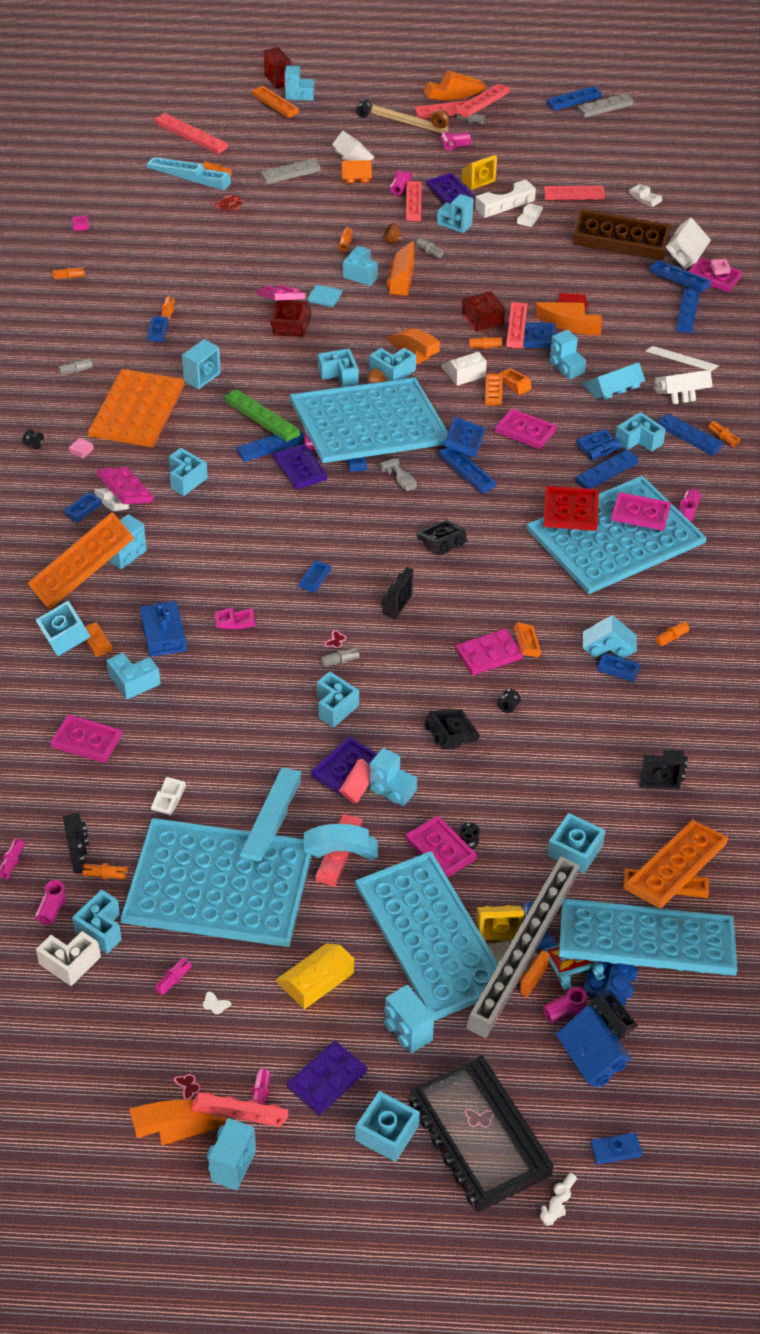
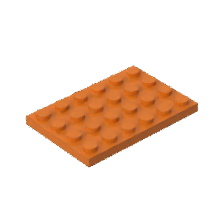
[88,369,185,448]

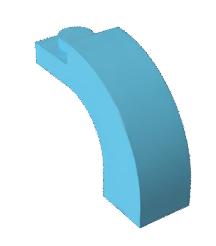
[303,824,378,861]

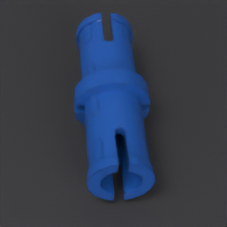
[587,439,622,461]

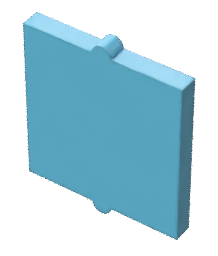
[307,285,342,307]

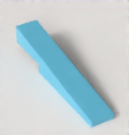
[146,157,231,191]
[241,767,301,862]

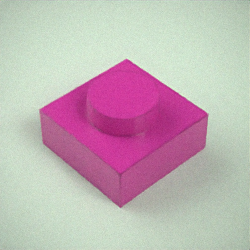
[72,215,89,231]

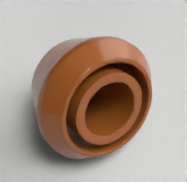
[430,109,449,129]
[383,223,402,244]
[367,368,387,384]

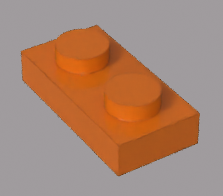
[85,622,113,657]
[514,622,542,658]
[519,950,550,998]

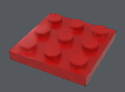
[543,486,599,531]

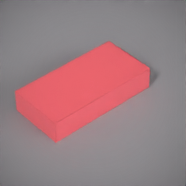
[339,759,370,804]

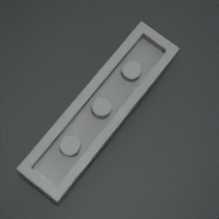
[578,93,634,118]
[261,159,321,184]

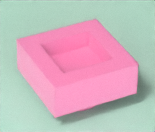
[710,259,731,275]
[69,438,94,459]

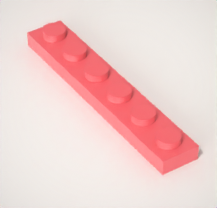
[456,84,510,117]
[155,113,228,154]

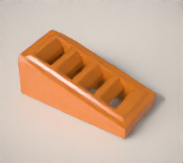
[498,368,531,395]
[485,374,503,406]

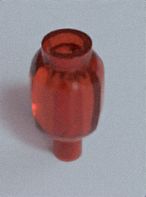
[214,195,242,211]

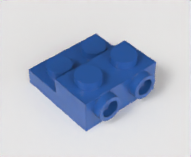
[583,961,639,1006]

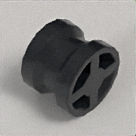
[356,100,372,118]
[23,429,44,449]
[497,689,521,713]
[459,822,480,848]

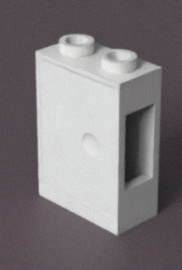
[666,218,711,270]
[654,370,712,404]

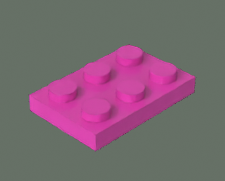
[688,257,743,292]
[257,285,305,300]
[495,408,557,449]
[97,467,154,504]
[611,492,671,531]
[455,629,523,676]
[50,714,122,763]
[405,815,477,878]

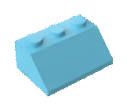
[583,362,645,400]

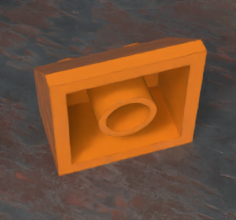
[341,160,372,184]

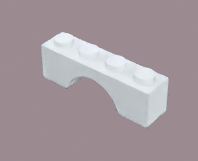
[475,180,536,218]

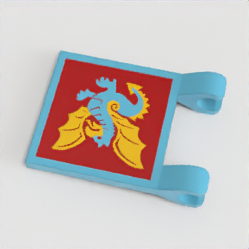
[543,944,605,990]

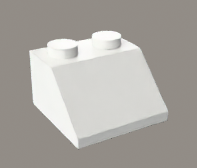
[332,131,374,161]
[441,352,487,386]

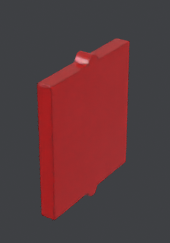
[557,293,588,313]

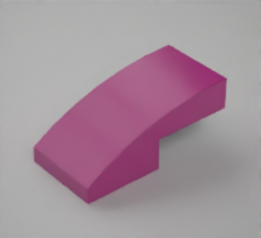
[215,607,256,629]

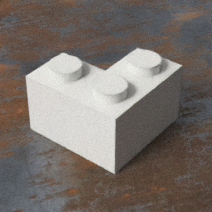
[36,931,101,986]

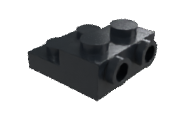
[416,520,468,555]
[381,567,413,619]
[424,709,480,750]
[639,750,688,789]
[63,813,89,874]
[592,990,638,1039]

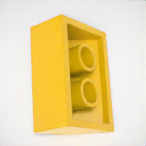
[276,943,354,1010]

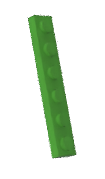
[224,389,300,442]

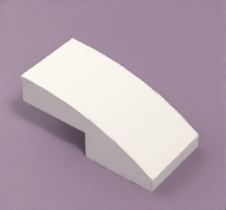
[629,184,662,207]
[517,203,543,227]
[94,487,129,511]
[151,777,186,815]

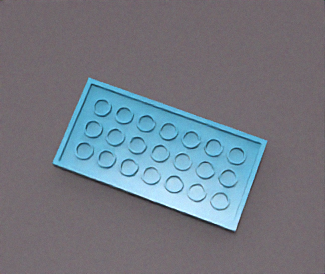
[355,851,499,1021]
[559,899,737,976]

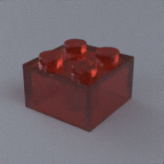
[263,47,292,89]
[462,291,506,332]
[270,300,312,337]

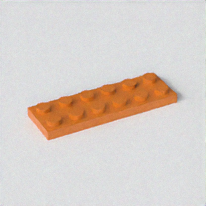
[28,512,134,610]
[625,820,728,909]

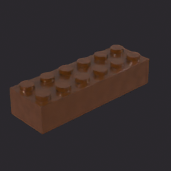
[573,209,671,260]

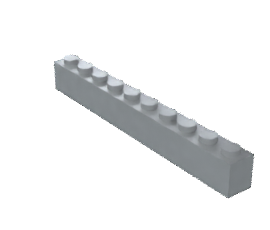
[466,856,580,1038]

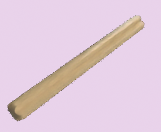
[371,105,449,134]

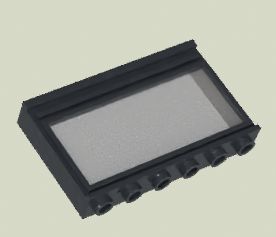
[408,1055,554,1212]

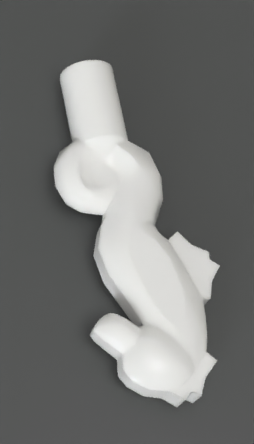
[540,1173,577,1227]

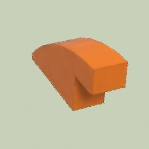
[424,70,486,101]
[535,302,602,336]
[387,328,440,365]
[129,1099,227,1145]

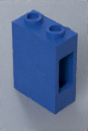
[139,601,187,657]
[556,1005,632,1087]

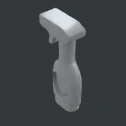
[380,458,417,491]

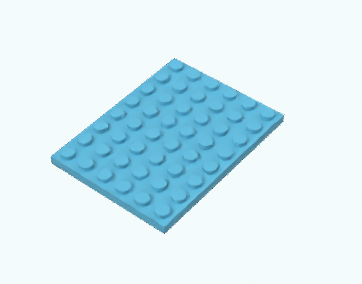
[289,377,448,463]
[527,476,707,595]
[121,818,312,947]

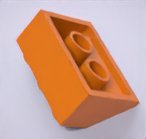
[387,242,415,296]

